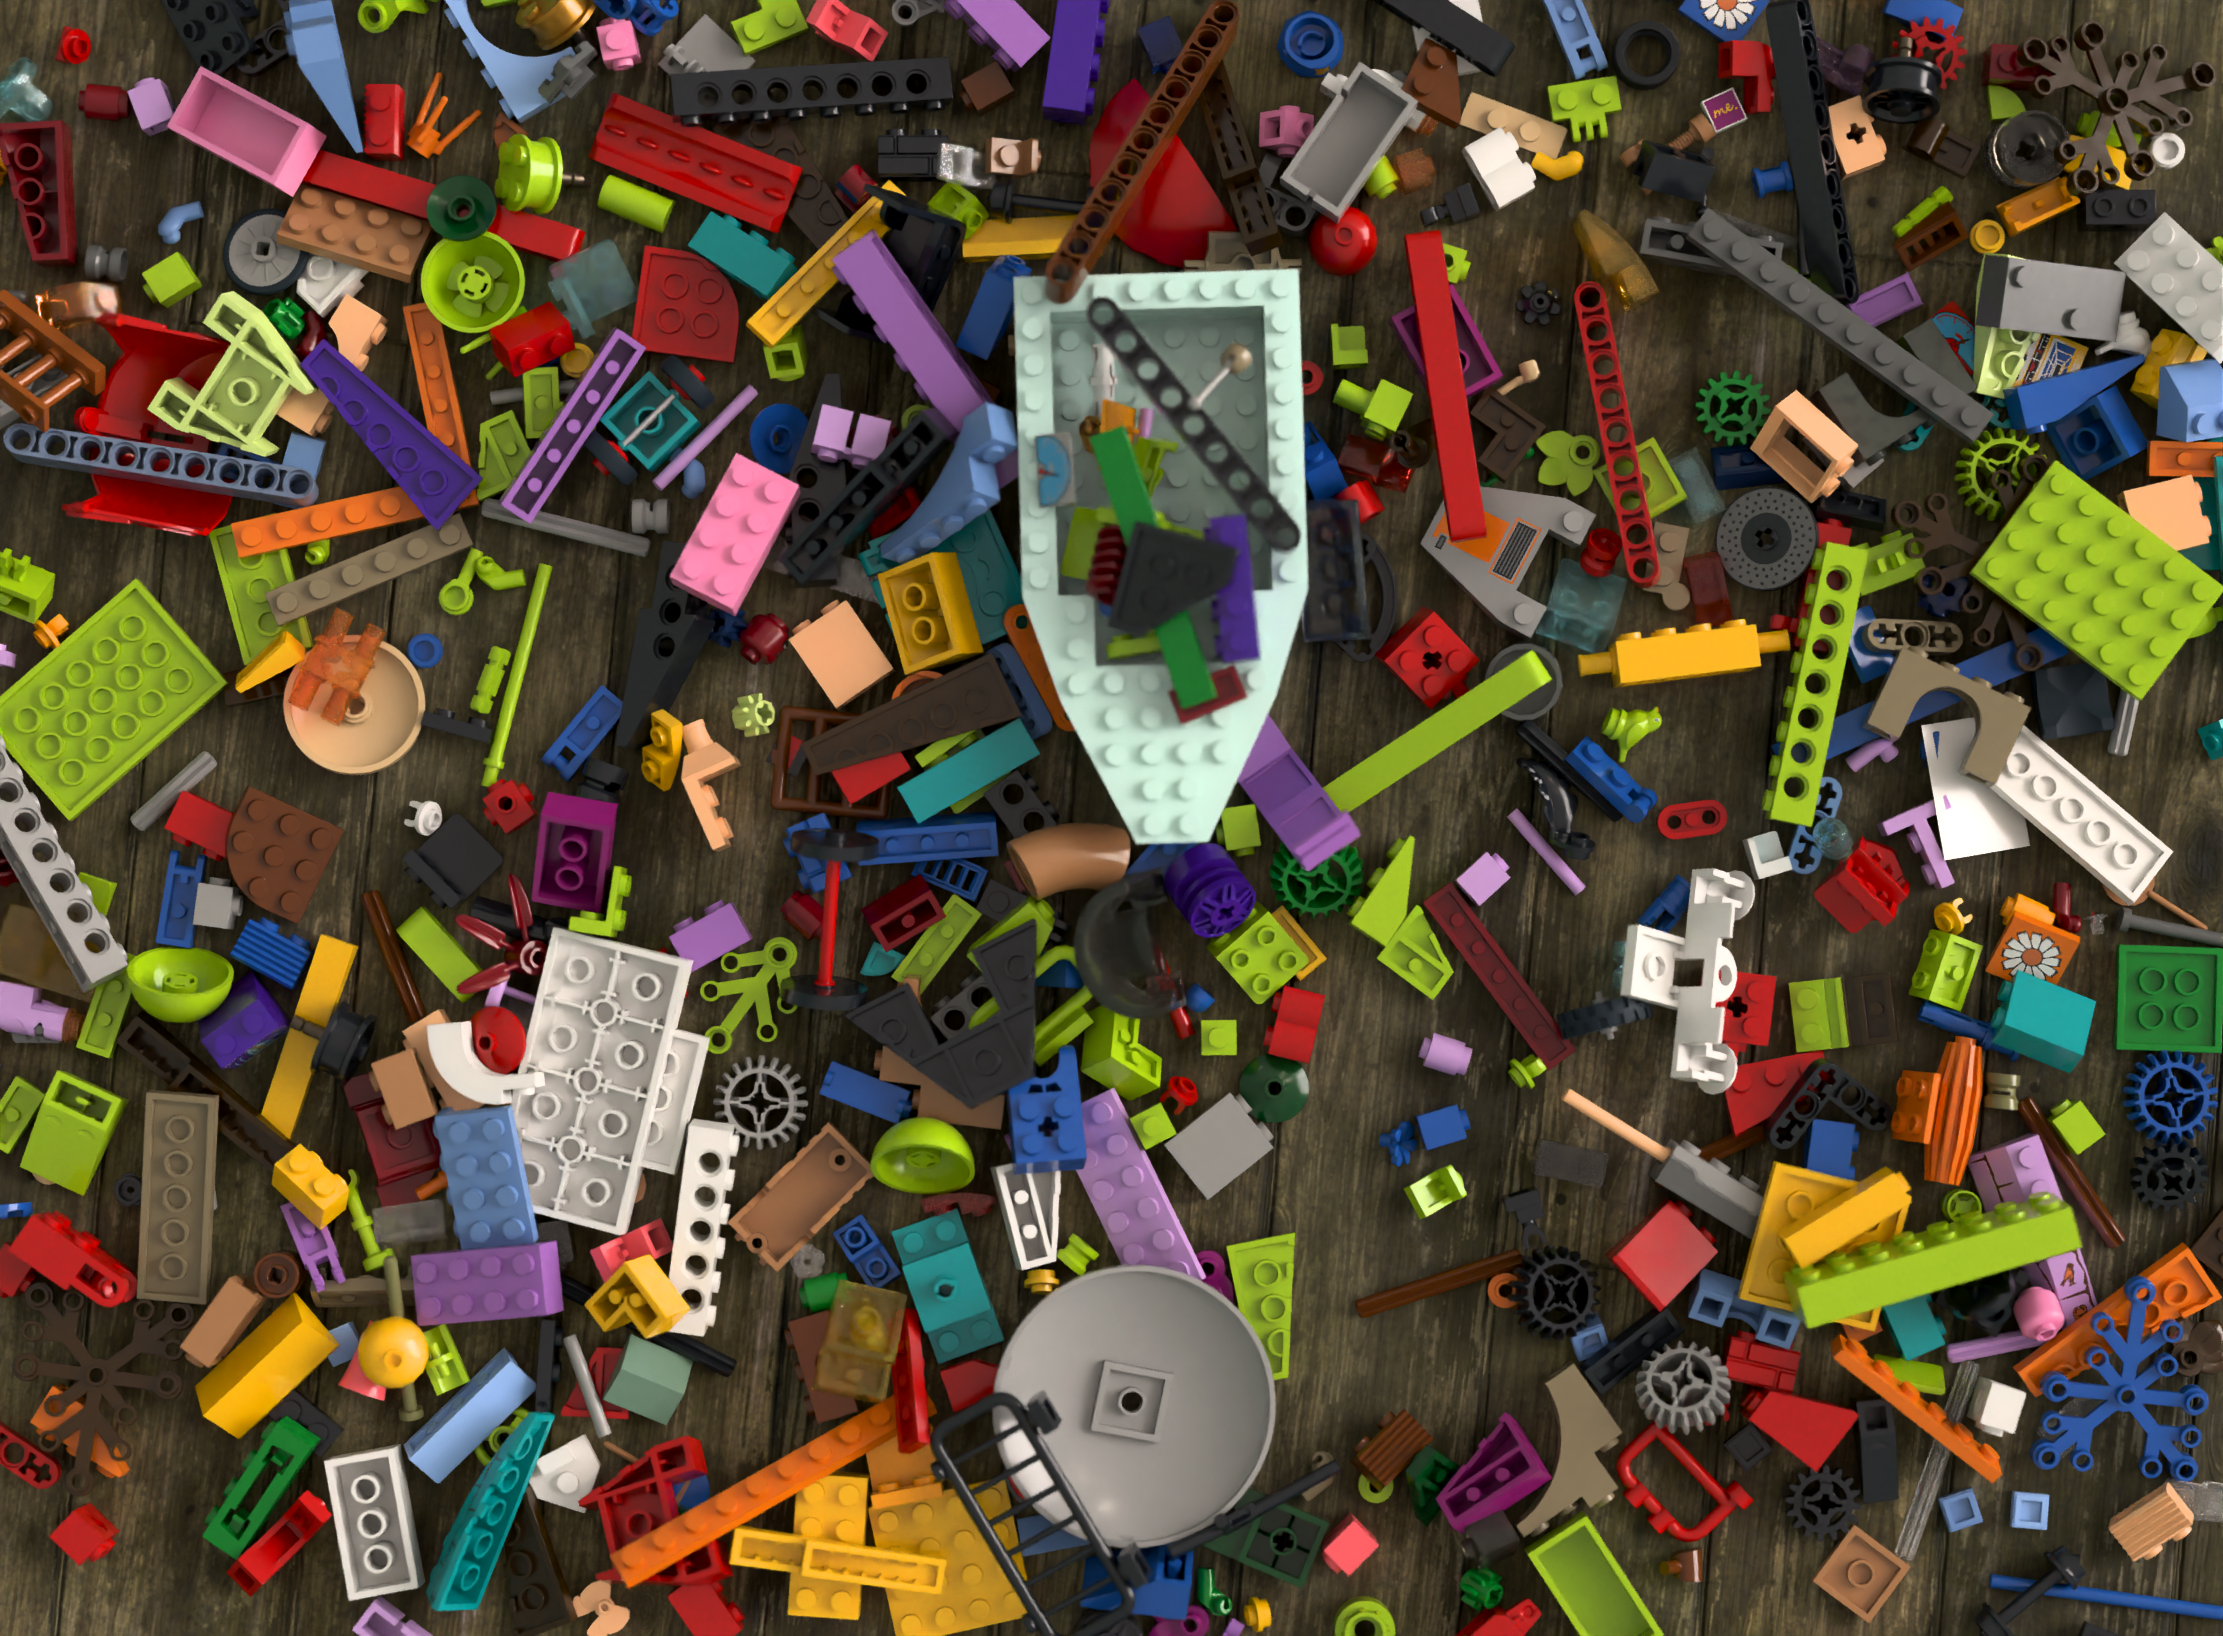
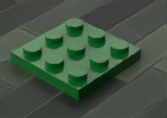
[2113,944,2223,1053]

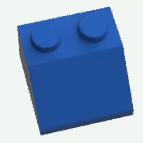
[2045,385,2147,481]

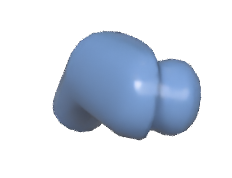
[669,447,706,499]

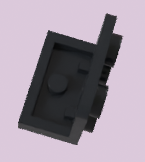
[402,814,504,909]

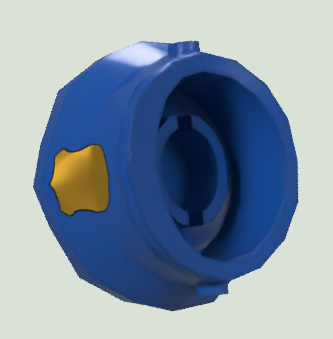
[1277,10,1344,78]

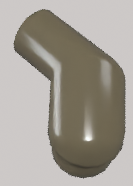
[1301,1451,1334,1502]

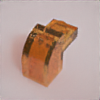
[36,281,123,329]

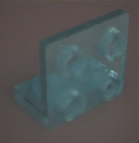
[1536,558,1627,653]

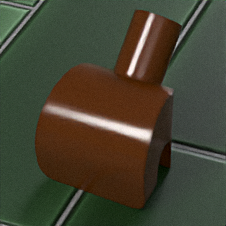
[1659,1547,1703,1582]

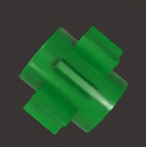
[262,297,305,341]
[1460,1565,1503,1612]

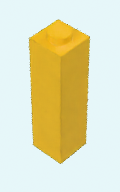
[1777,1166,1912,1269]

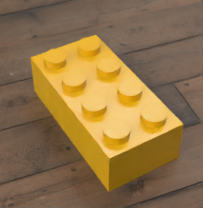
[788,1471,870,1620]

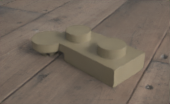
[1641,522,1690,611]

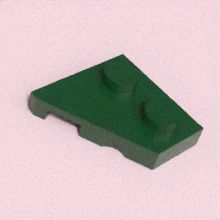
[1405,1444,1460,1527]

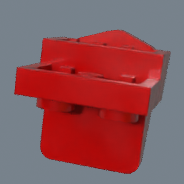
[1814,836,1911,933]

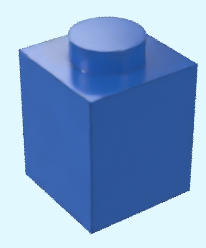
[1414,1103,1471,1150]

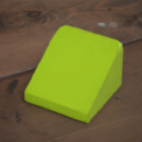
[78,872,117,916]

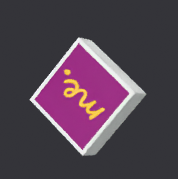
[1700,87,1748,134]

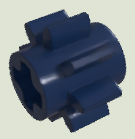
[707,608,747,648]

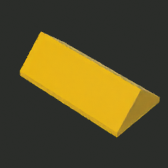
[195,1293,340,1439]

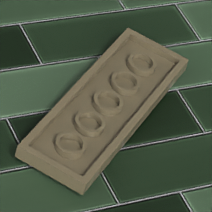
[137,1090,219,1305]

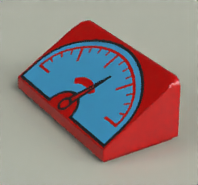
[1931,301,1975,375]

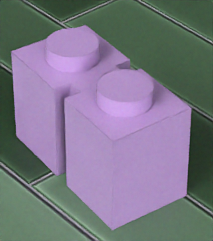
[811,404,891,470]
[352,1596,433,1636]

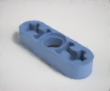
[986,643,1052,739]
[1786,777,1842,875]

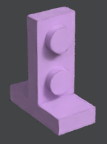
[1876,795,1955,889]

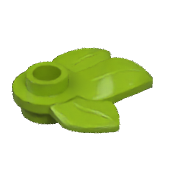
[1536,431,1600,496]

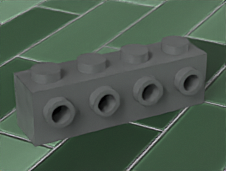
[1635,216,1784,278]

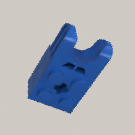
[1006,1045,1087,1175]

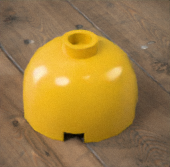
[357,1316,429,1389]

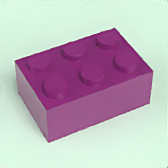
[1389,284,1503,399]
[531,792,618,914]

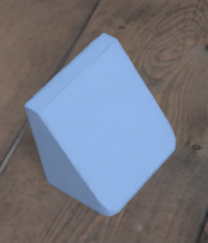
[328,1321,360,1367]

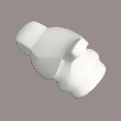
[2094,311,2152,360]

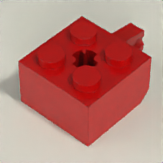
[1374,606,1480,709]
[1699,968,1776,1059]
[1454,1597,1542,1636]

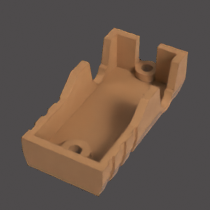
[728,1122,874,1272]

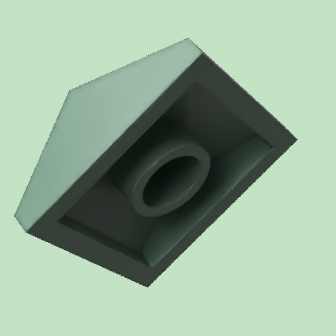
[602,1334,693,1425]

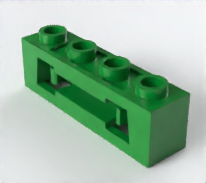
[202,1415,321,1560]

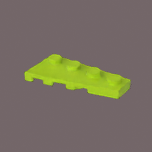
[1226,1232,1295,1380]

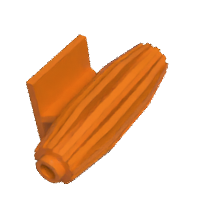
[1891,1036,1983,1186]

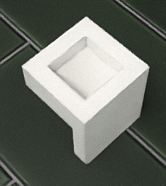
[1742,831,1792,880]

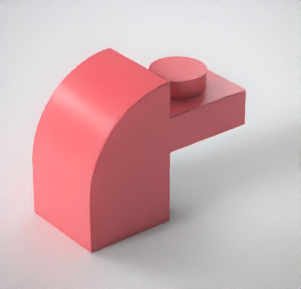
[806,0,888,62]
[590,1218,673,1283]

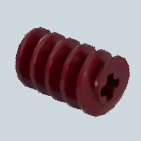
[1085,525,1127,606]

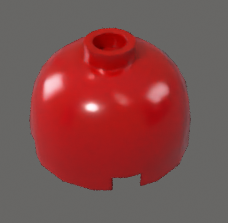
[1308,207,1378,277]

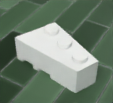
[990,1162,1061,1270]

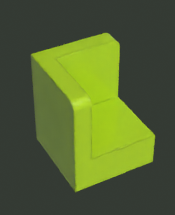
[1329,323,1368,370]

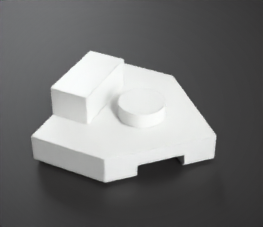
[296,253,369,318]
[529,1434,601,1513]

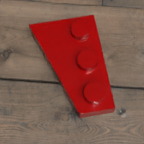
[1723,1050,1829,1139]

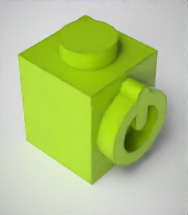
[763,325,809,381]

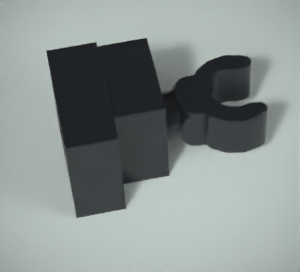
[1420,183,1480,227]
[1501,1186,1547,1250]

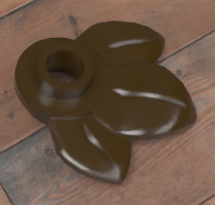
[2167,1316,2223,1377]

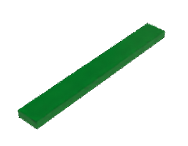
[1089,425,1218,709]

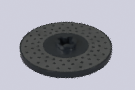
[1715,487,1819,591]

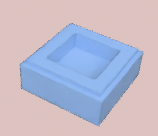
[2009,1491,2050,1530]

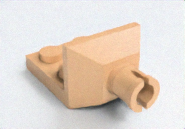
[681,719,742,852]

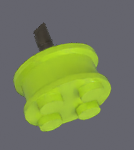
[495,134,591,214]

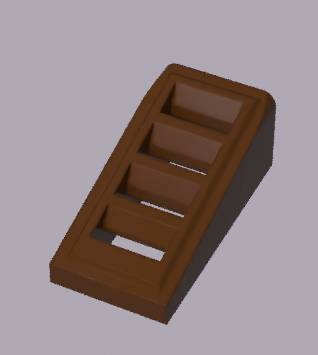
[1892,201,1969,273]

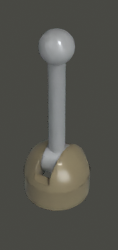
[1188,342,1252,410]

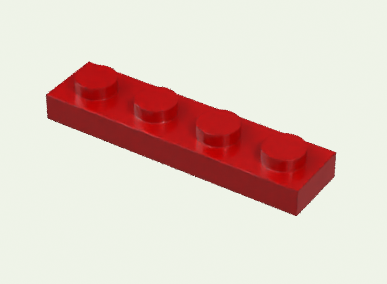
[887,1308,931,1454]

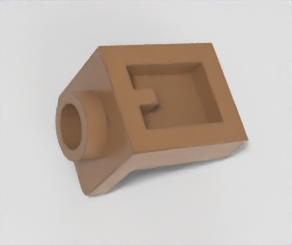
[985,137,1041,178]

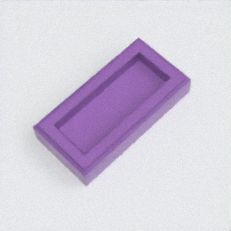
[1844,273,1923,328]

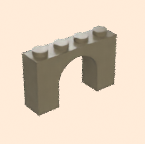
[1862,646,2031,787]

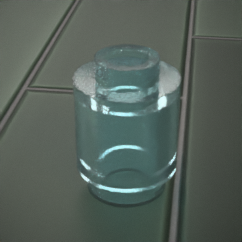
[1813,818,1853,860]

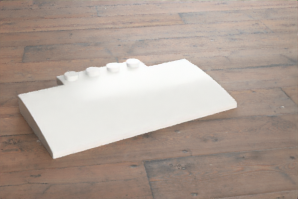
[510,927,710,1236]

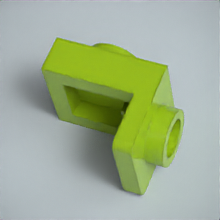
[1404,1165,1467,1219]

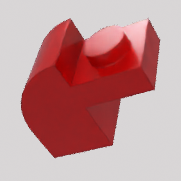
[1718,40,1776,115]

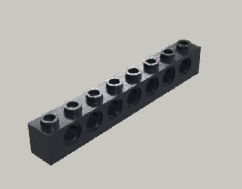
[669,57,953,127]

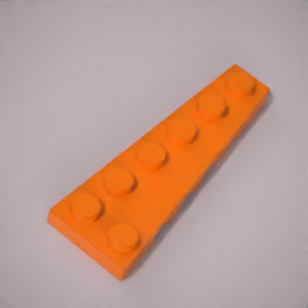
[2013,1242,2222,1398]

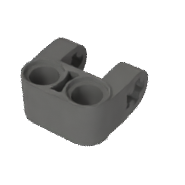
[1259,152,1318,237]

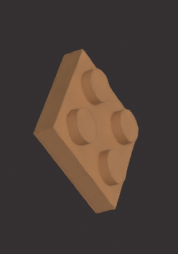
[1810,1523,1911,1623]

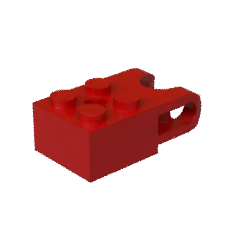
[8,1211,138,1307]

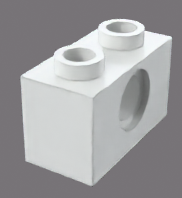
[1967,1376,2026,1437]

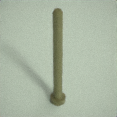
[383,1256,424,1421]

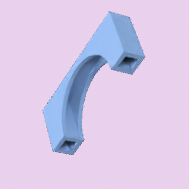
[444,0,576,123]

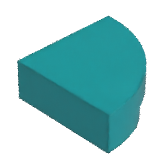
[860,941,906,976]

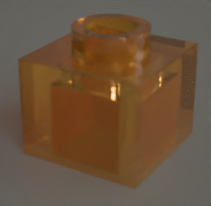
[1393,147,1436,195]

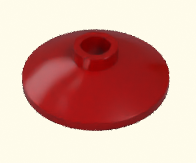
[469,1006,526,1074]

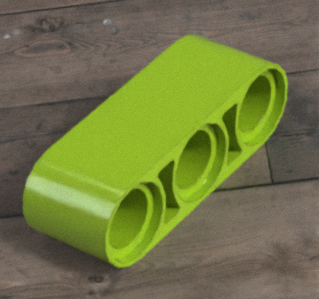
[396,906,483,1003]

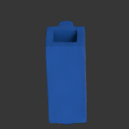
[819,1060,913,1124]

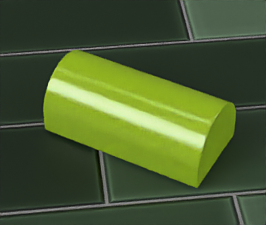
[597,174,676,234]

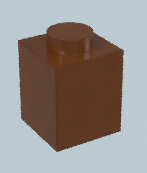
[958,61,1015,117]

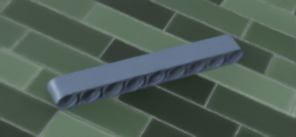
[4,423,319,507]

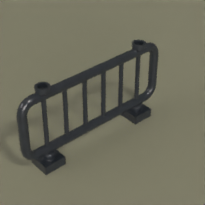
[930,1390,1153,1636]

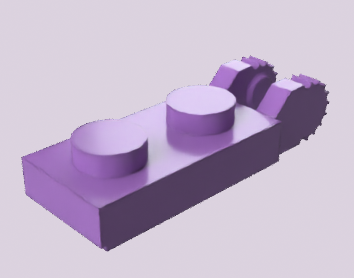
[280,1202,346,1292]

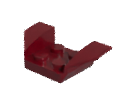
[343,1073,441,1214]

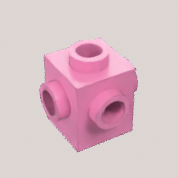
[1259,105,1314,158]

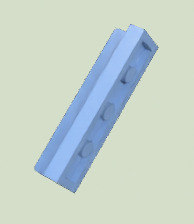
[404,1347,536,1483]

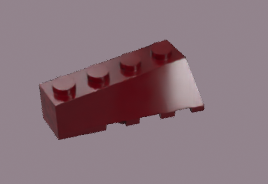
[0,120,77,268]

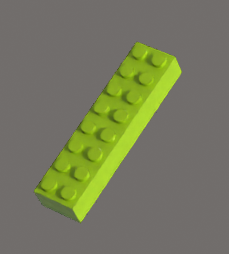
[1783,1191,2082,1329]

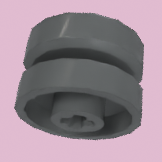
[1485,643,1563,720]

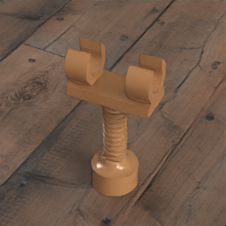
[1620,113,1716,196]

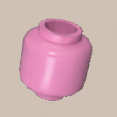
[2013,1287,2065,1341]

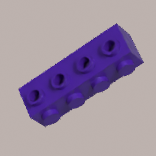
[1203,514,1262,665]

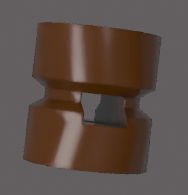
[253,1250,308,1299]

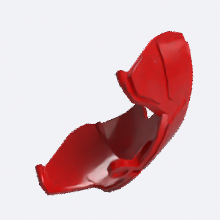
[61,312,235,537]

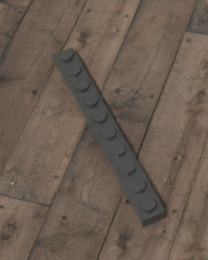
[1686,208,1994,445]

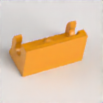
[1995,176,2081,238]

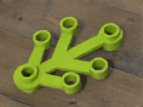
[700,937,798,1054]

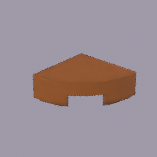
[494,111,529,152]

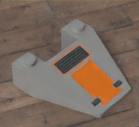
[1420,486,1596,640]

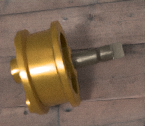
[516,0,601,61]

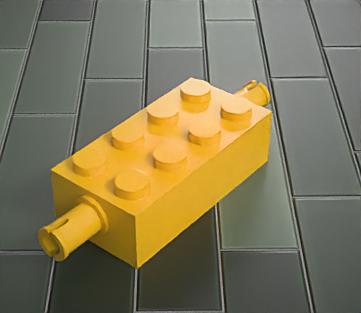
[1577,619,1790,688]

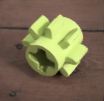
[732,693,775,737]

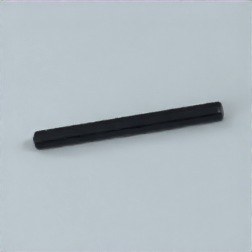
[560,1272,737,1377]

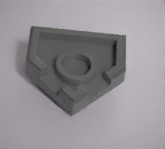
[538,41,598,104]

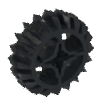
[1507,1245,1602,1341]

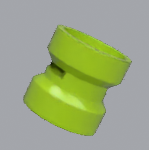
[1941,1189,1982,1222]

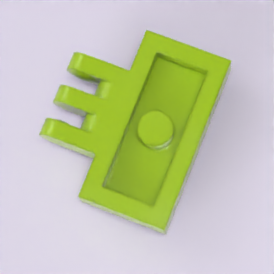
[1546,76,1622,143]

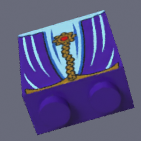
[198,970,291,1069]

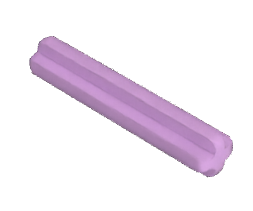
[1945,1330,2049,1363]

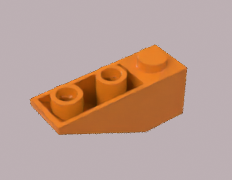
[30,1383,130,1478]

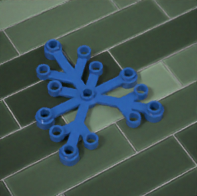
[2029,1275,2209,1483]

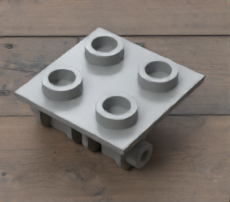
[658,14,756,107]

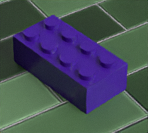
[1042,0,1110,125]

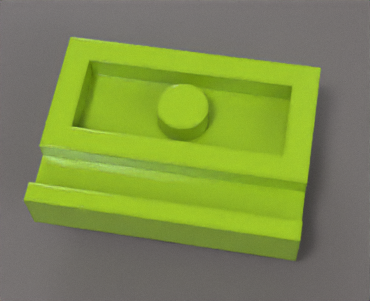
[1789,977,1849,1053]

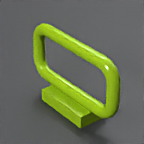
[968,945,1099,1067]

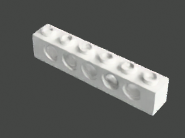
[668,1118,740,1337]

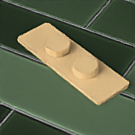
[1460,93,1567,160]

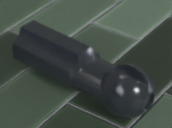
[470,896,570,947]

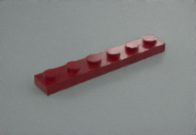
[1422,882,1576,1071]

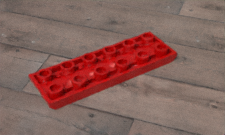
[588,92,803,234]

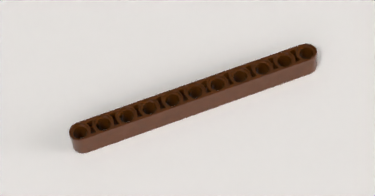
[1044,0,1239,304]

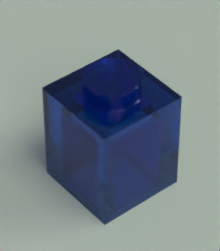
[1137,16,1183,75]

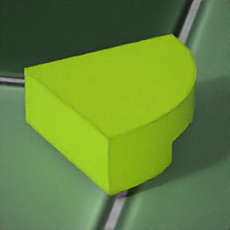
[1986,85,2027,122]

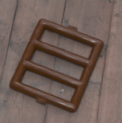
[770,705,892,820]

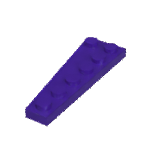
[300,339,484,530]

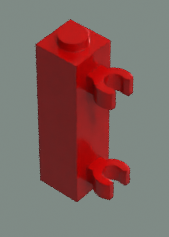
[1769,518,1852,655]

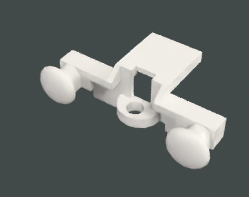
[1620,868,1755,1095]

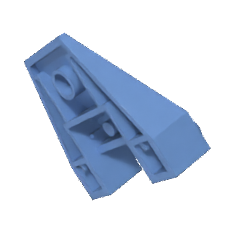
[283,0,363,153]

